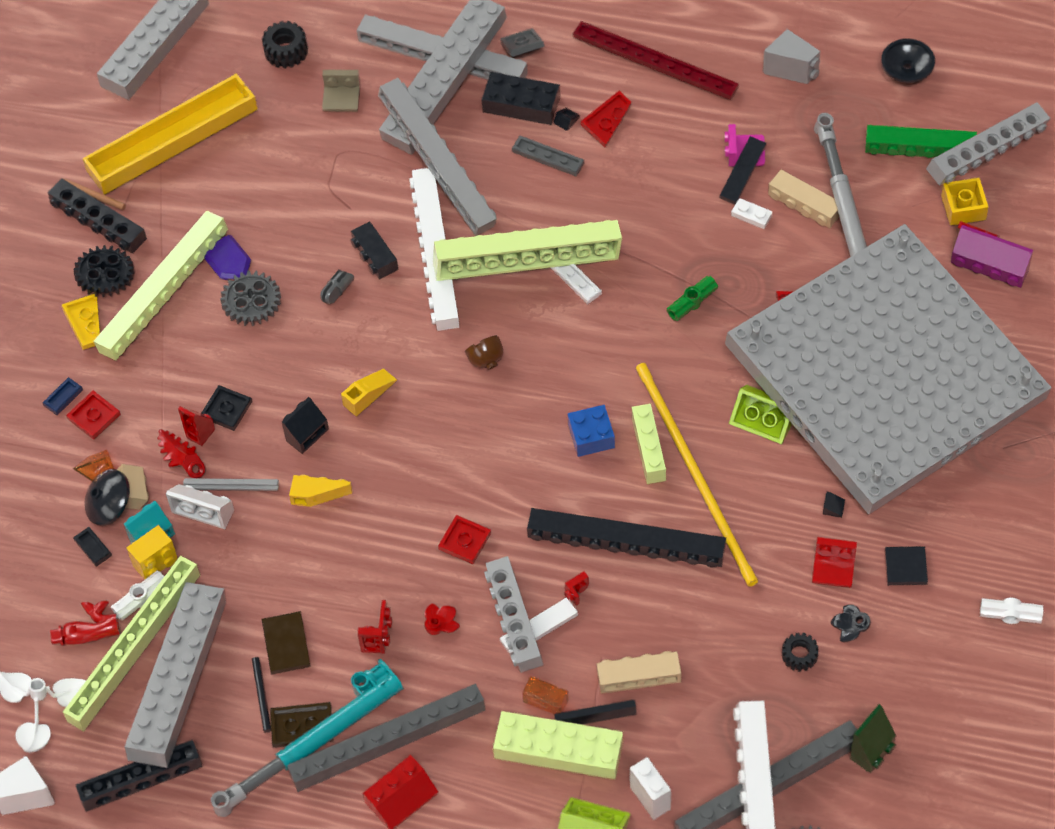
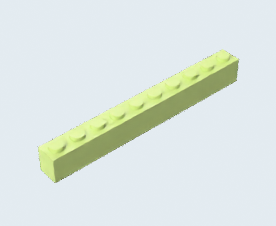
[93,211,228,361]
[63,555,200,731]

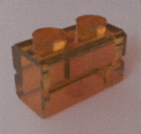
[522,676,569,714]

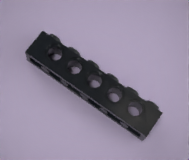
[47,178,147,254]
[75,740,203,812]

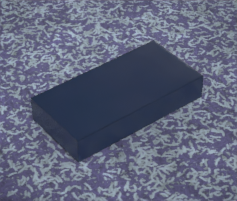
[42,377,83,415]

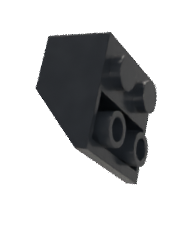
[282,397,329,454]

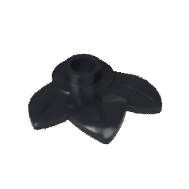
[830,605,871,642]

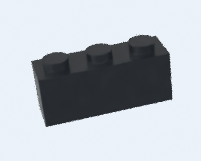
[350,221,399,280]

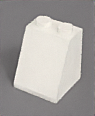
[0,756,55,815]

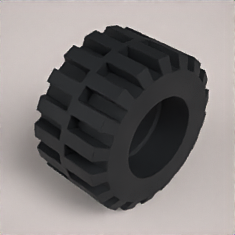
[262,21,308,68]

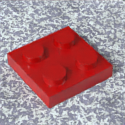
[66,390,121,440]
[438,515,491,564]

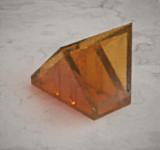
[73,450,114,481]

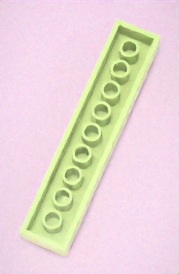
[433,220,622,281]

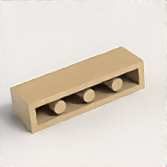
[768,170,839,228]
[597,651,681,694]

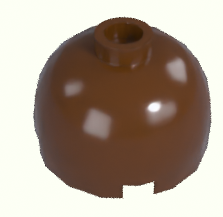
[465,335,503,370]

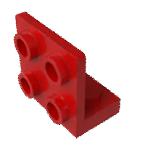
[812,537,857,588]
[357,600,392,654]

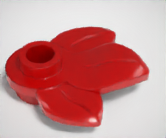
[424,603,460,635]

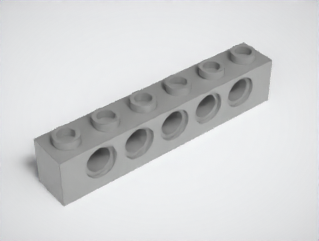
[484,556,544,672]

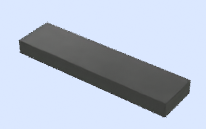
[512,136,584,177]

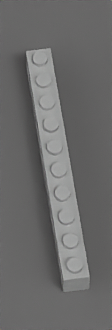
[357,15,528,80]
[378,78,497,236]

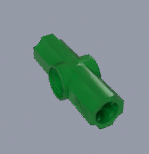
[666,276,718,321]

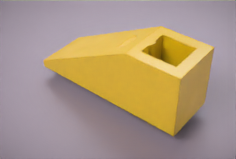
[341,368,397,417]
[289,475,353,507]

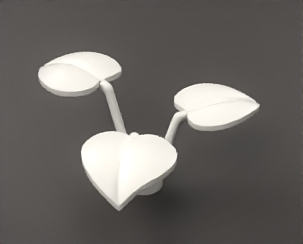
[0,672,86,753]

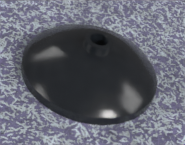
[881,38,935,83]
[84,469,130,526]

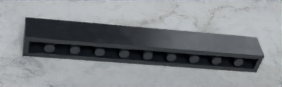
[527,508,726,568]

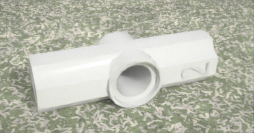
[111,570,164,621]
[980,598,1043,624]

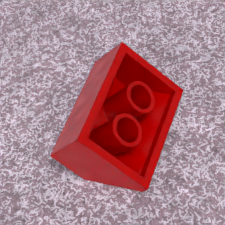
[363,755,439,829]

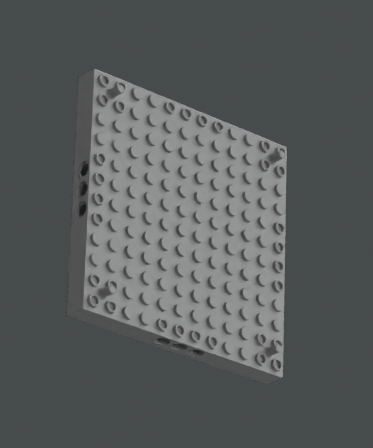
[725,224,1052,514]

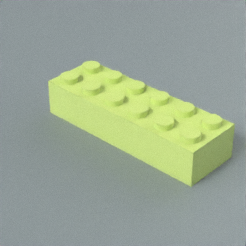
[493,711,623,780]

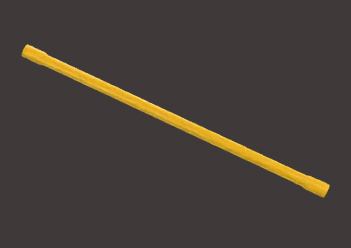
[636,363,758,587]

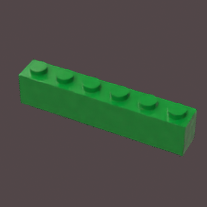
[865,125,977,158]

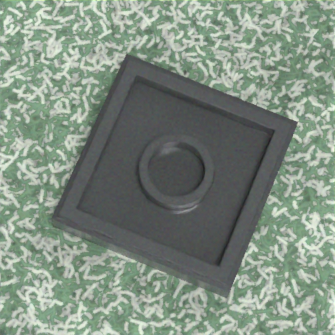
[500,28,544,57]

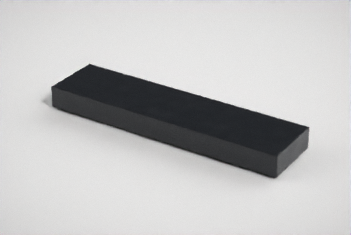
[719,136,767,205]
[554,699,636,725]

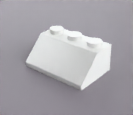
[166,484,234,529]

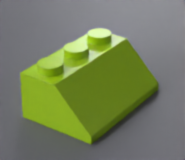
[729,385,792,444]
[558,797,631,829]

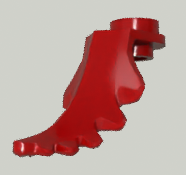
[157,429,205,478]

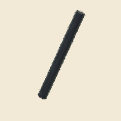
[252,657,271,733]

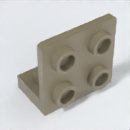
[322,70,360,111]

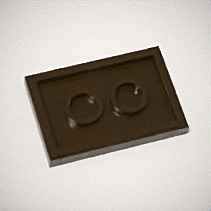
[261,611,311,675]
[270,702,334,748]

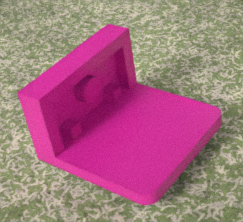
[725,124,765,166]

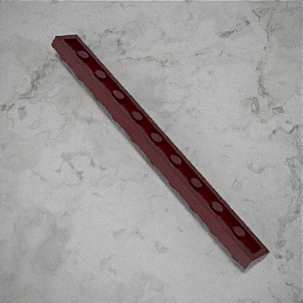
[573,21,739,100]

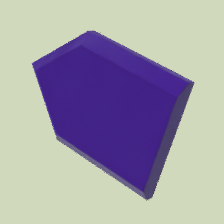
[204,235,251,280]

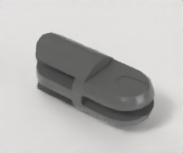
[320,269,354,304]

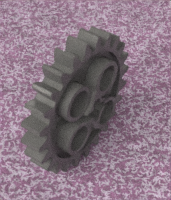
[220,271,281,326]

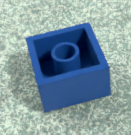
[567,404,615,457]

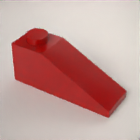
[178,406,215,446]

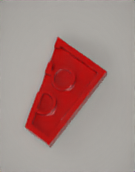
[580,90,632,148]

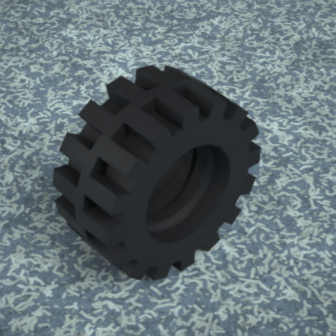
[782,632,819,672]

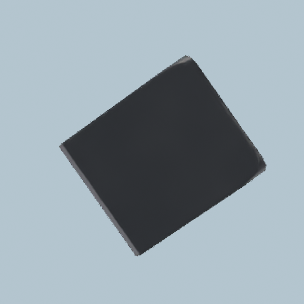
[553,107,580,131]
[823,491,845,518]

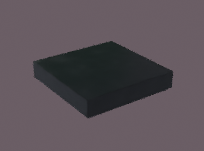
[201,385,253,431]
[885,546,928,586]

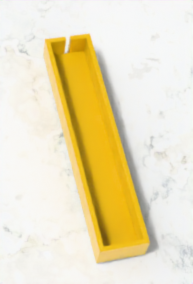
[82,74,258,195]

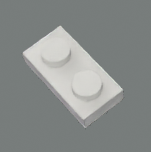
[731,198,773,229]

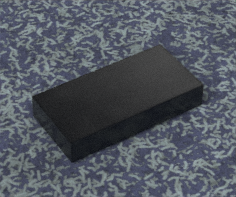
[73,527,112,567]

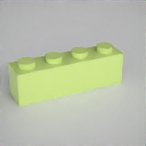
[632,404,666,484]

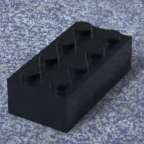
[482,72,561,125]

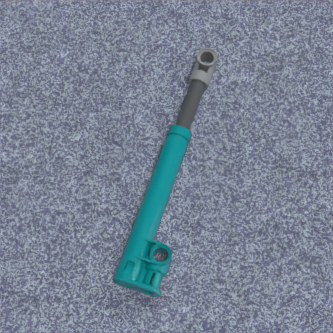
[211,659,403,817]

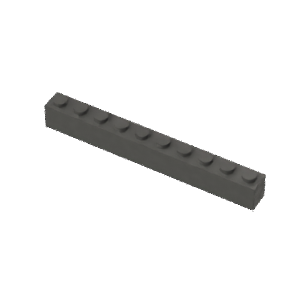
[287,684,486,792]
[674,720,857,829]

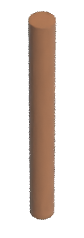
[63,178,126,210]

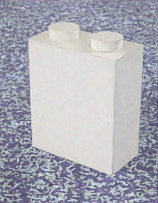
[630,757,671,820]

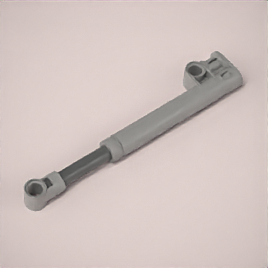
[814,113,867,257]

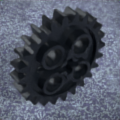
[73,245,134,297]

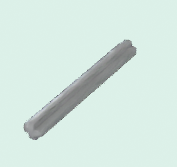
[183,478,279,491]

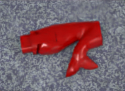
[50,601,120,646]

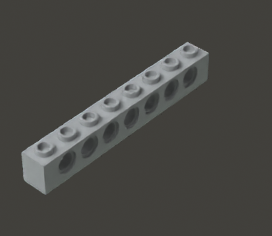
[926,102,1051,186]

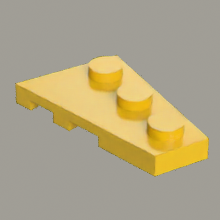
[62,294,100,350]

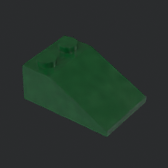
[850,704,896,773]

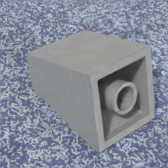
[763,29,820,84]

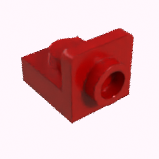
[564,571,589,606]

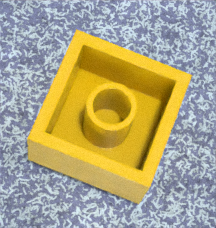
[941,178,988,226]
[126,525,178,580]

